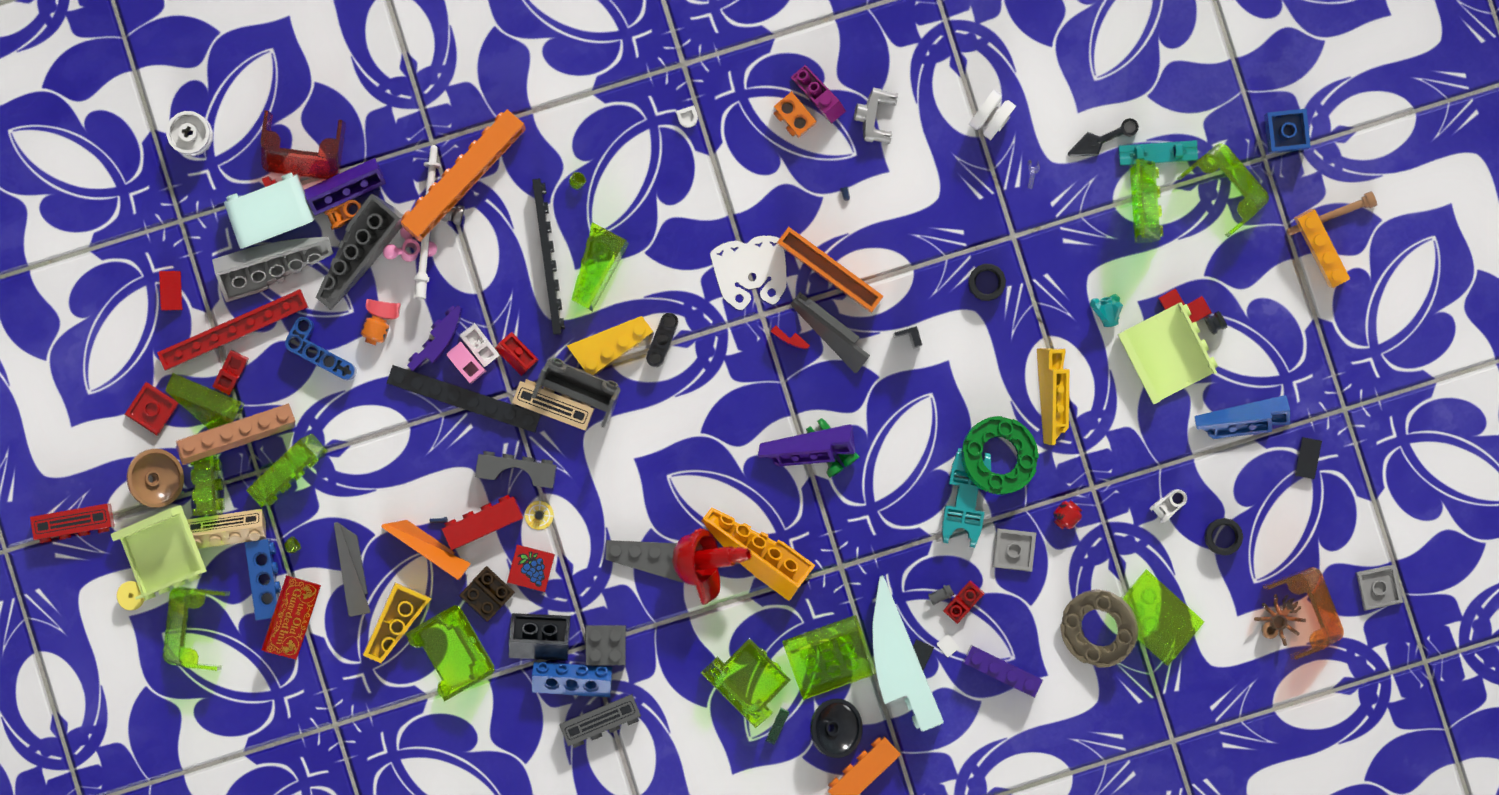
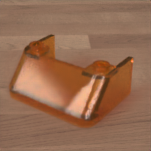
[1262,567,1344,660]

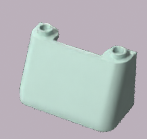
[224,172,315,249]

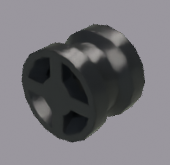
[1204,311,1228,335]

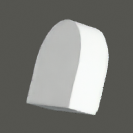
[676,105,698,128]

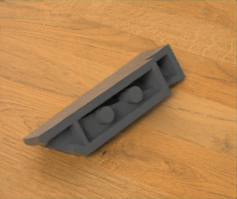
[791,292,870,373]
[334,522,371,617]

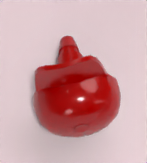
[672,528,751,605]

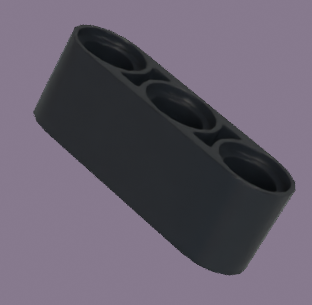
[646,313,679,367]

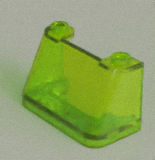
[405,605,495,702]

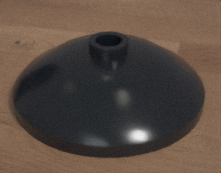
[810,699,863,758]

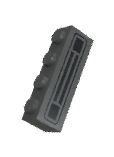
[559,694,641,748]

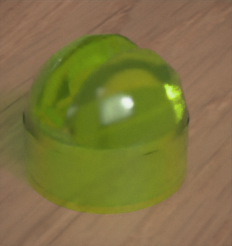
[569,172,586,189]
[284,536,301,553]

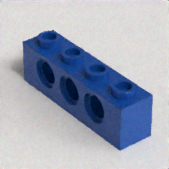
[245,539,281,620]
[532,662,612,697]

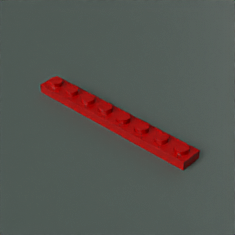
[157,289,309,371]

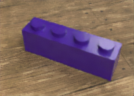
[304,158,386,215]
[963,645,1043,698]

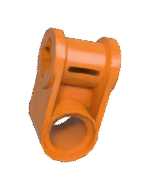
[324,200,362,230]

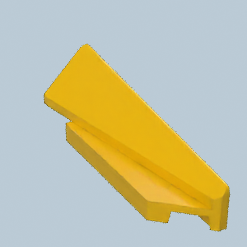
[1037,348,1070,445]

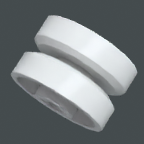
[969,90,1016,141]
[166,111,213,156]

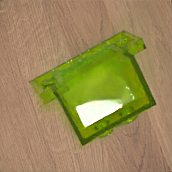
[700,638,791,728]

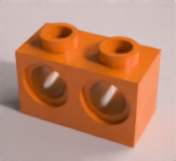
[773,91,817,138]

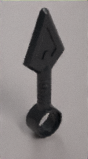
[1068,118,1139,156]

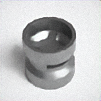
[441,205,465,225]

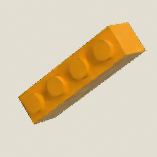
[1294,209,1350,288]

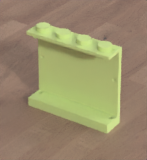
[1117,302,1218,404]

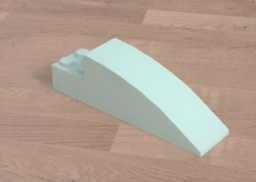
[873,576,944,731]

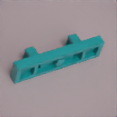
[1118,140,1198,166]

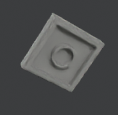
[993,528,1036,572]
[1356,564,1403,611]

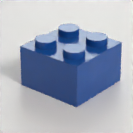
[1264,109,1311,154]

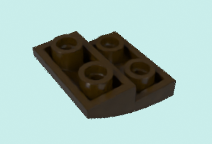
[459,566,515,622]

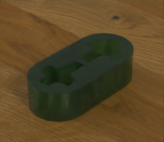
[765,708,790,745]

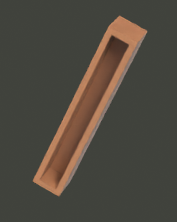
[176,403,295,465]

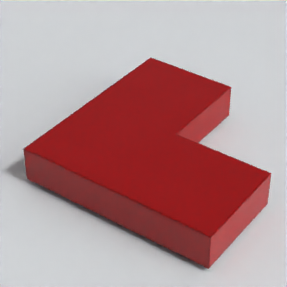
[1158,288,1212,323]

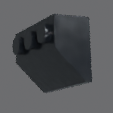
[509,613,571,661]

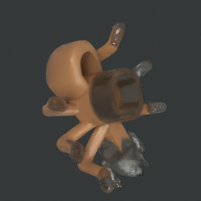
[1254,594,1306,646]

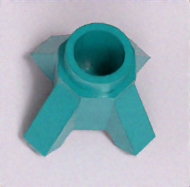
[1090,294,1123,327]

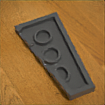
[606,540,683,583]

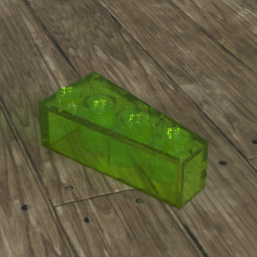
[572,222,629,311]
[246,434,328,508]
[190,454,225,516]

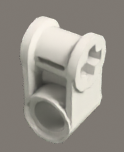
[1149,489,1187,524]

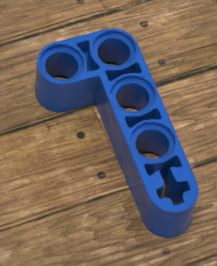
[285,317,357,380]

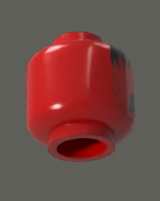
[1053,500,1082,530]

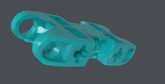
[942,448,991,548]

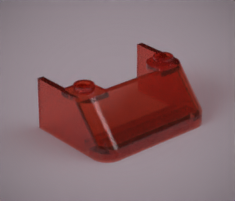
[261,110,346,180]

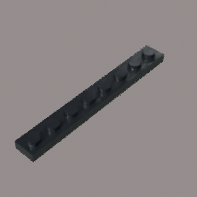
[532,178,565,335]
[387,365,541,433]

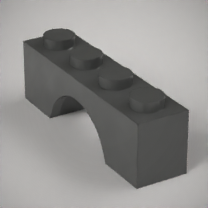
[475,451,557,489]

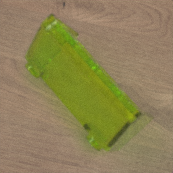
[1177,144,1269,237]
[163,586,230,671]

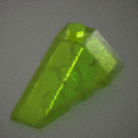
[165,373,245,430]

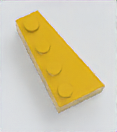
[363,582,431,663]

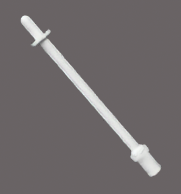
[414,145,441,299]

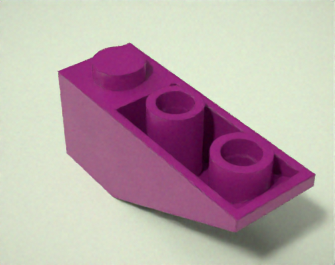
[791,65,846,124]

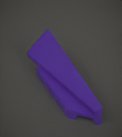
[758,424,855,466]

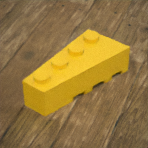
[567,316,654,376]

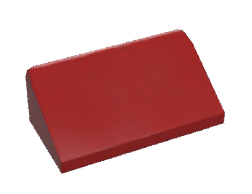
[159,271,183,311]
[495,332,539,376]

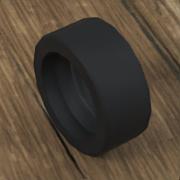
[968,264,1006,301]
[1204,518,1243,555]

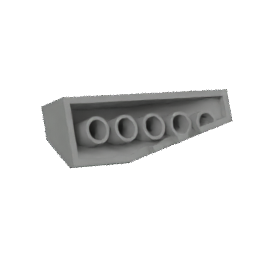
[212,237,333,302]

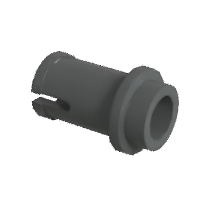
[928,585,954,606]

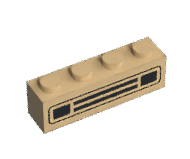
[512,379,594,431]
[187,509,266,549]

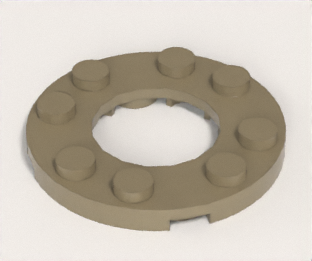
[1060,590,1138,668]

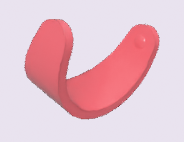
[366,299,401,319]

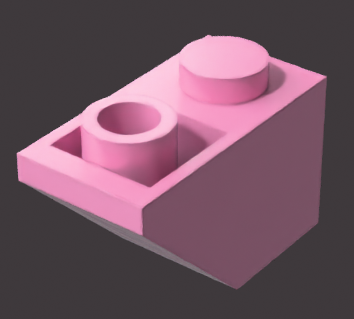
[446,342,486,384]

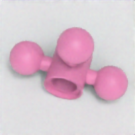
[383,227,437,262]

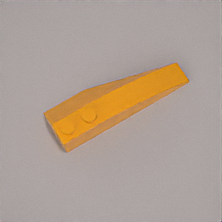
[701,508,816,601]

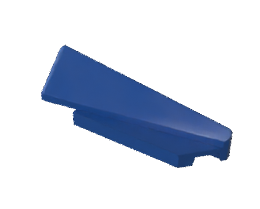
[1195,395,1290,439]

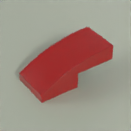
[770,325,810,349]
[212,350,249,396]

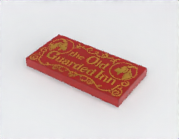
[262,575,321,660]

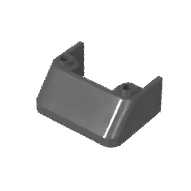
[531,358,621,427]

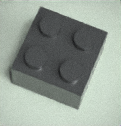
[586,625,626,665]

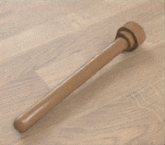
[1286,191,1377,235]

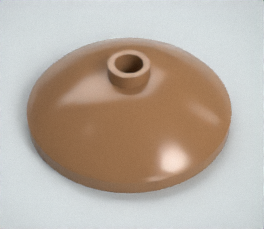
[127,449,184,508]

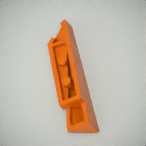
[381,520,471,580]

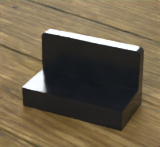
[893,326,922,349]

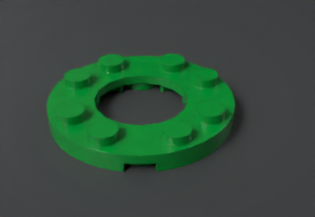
[962,416,1039,495]

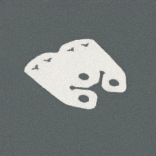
[710,236,787,310]

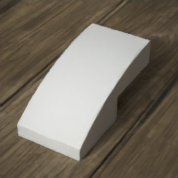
[460,323,500,367]

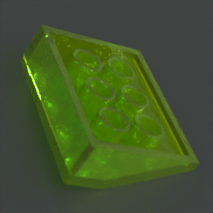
[1129,159,1163,243]
[1108,569,1204,666]
[782,615,877,700]

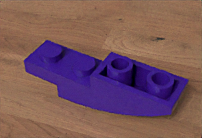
[407,305,462,371]

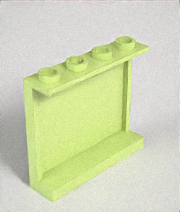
[111,505,206,601]

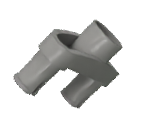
[854,87,898,144]

